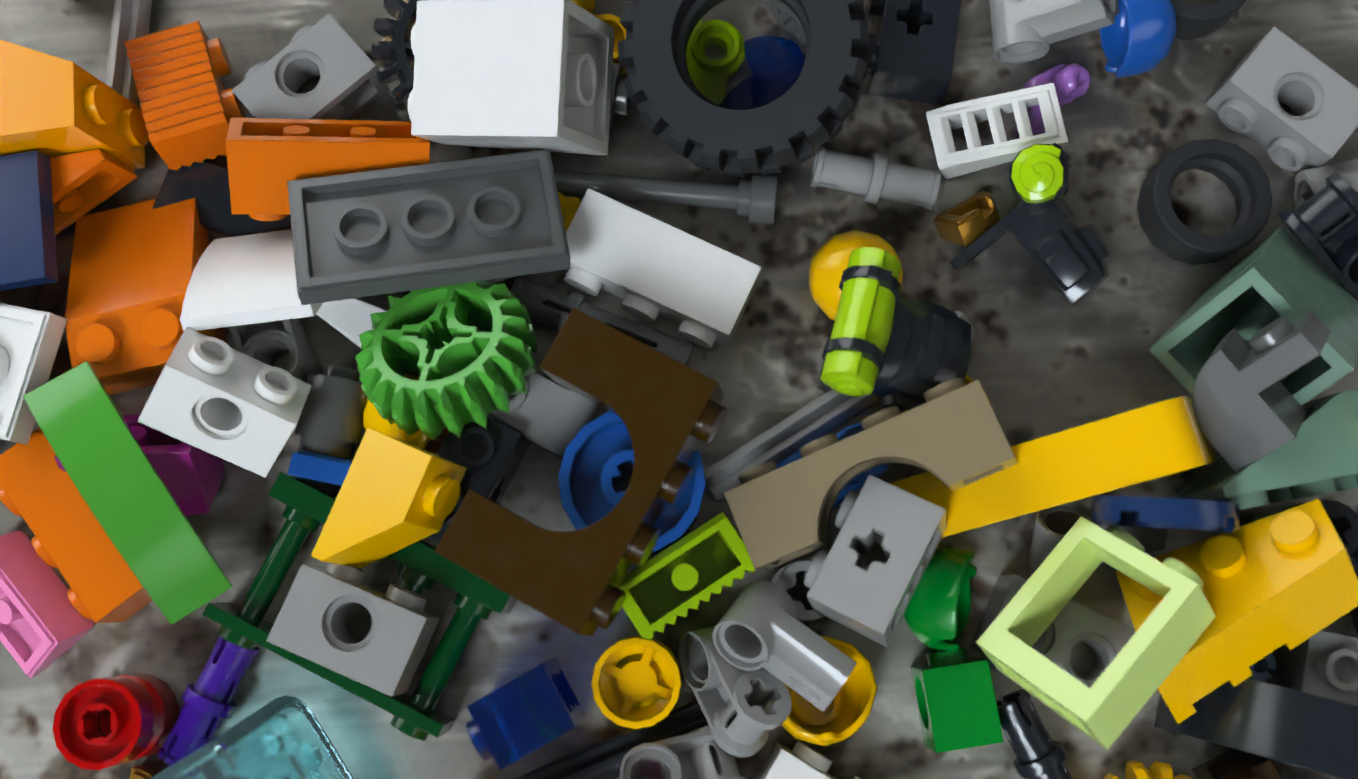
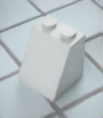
[408,0,615,155]

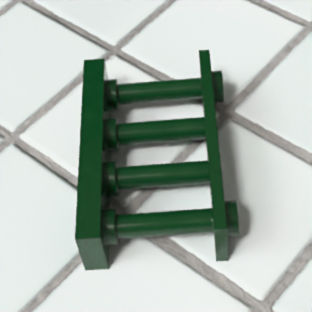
[202,471,517,741]

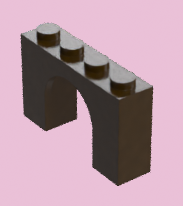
[434,307,727,636]

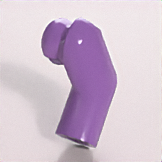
[1014,63,1090,139]

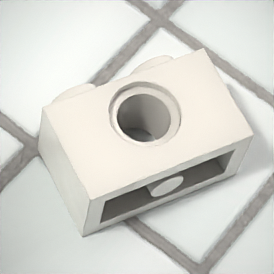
[137,327,312,478]

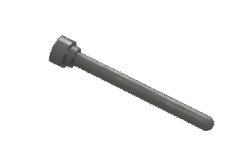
[553,170,778,224]

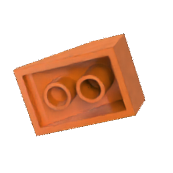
[65,198,228,396]

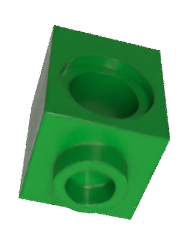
[910,647,1004,753]

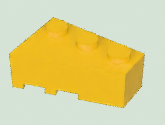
[1115,498,1358,724]

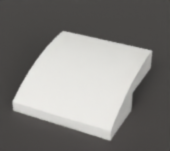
[180,229,324,331]

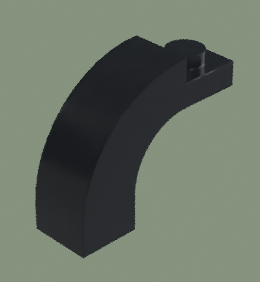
[1154,679,1358,779]

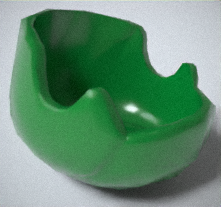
[903,549,977,651]

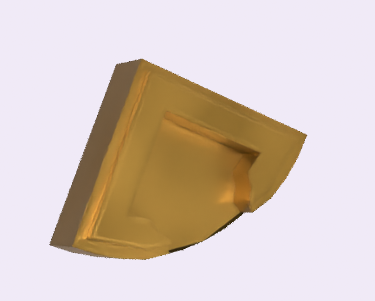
[933,191,1000,246]

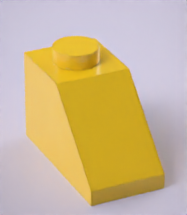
[311,428,467,568]

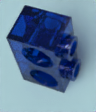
[466,658,587,770]

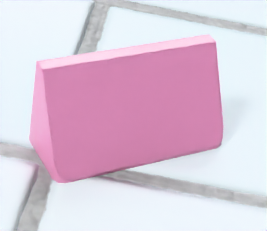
[0,531,94,678]

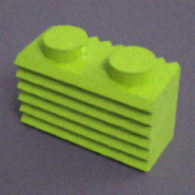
[619,512,755,640]

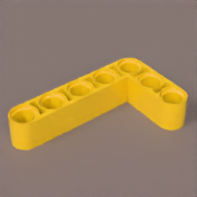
[889,396,1217,537]

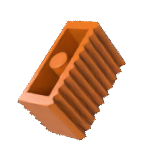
[124,20,246,170]

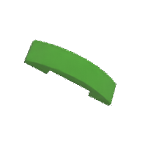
[23,361,233,625]

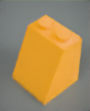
[0,40,149,169]

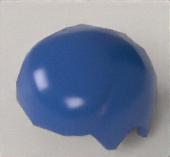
[1100,0,1177,78]

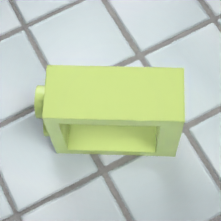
[976,516,1216,750]

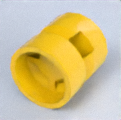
[591,635,681,729]

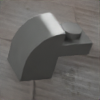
[1193,311,1331,472]

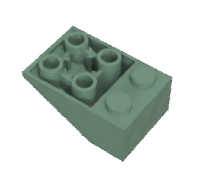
[1173,389,1358,510]

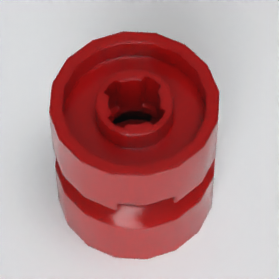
[52,673,179,770]

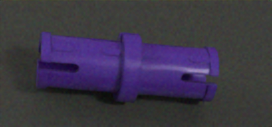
[157,636,260,772]

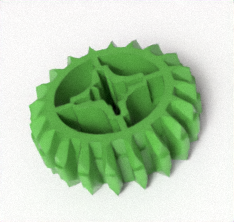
[355,280,538,441]

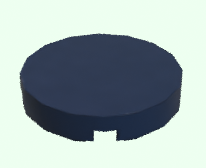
[1091,496,1240,532]

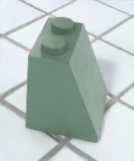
[1149,226,1358,406]

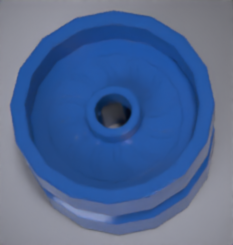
[558,411,706,555]

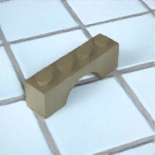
[724,378,1017,570]

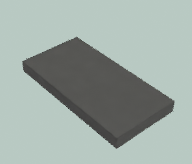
[287,149,570,305]

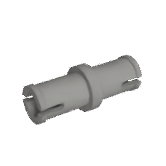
[810,147,941,210]

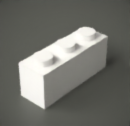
[561,188,762,348]

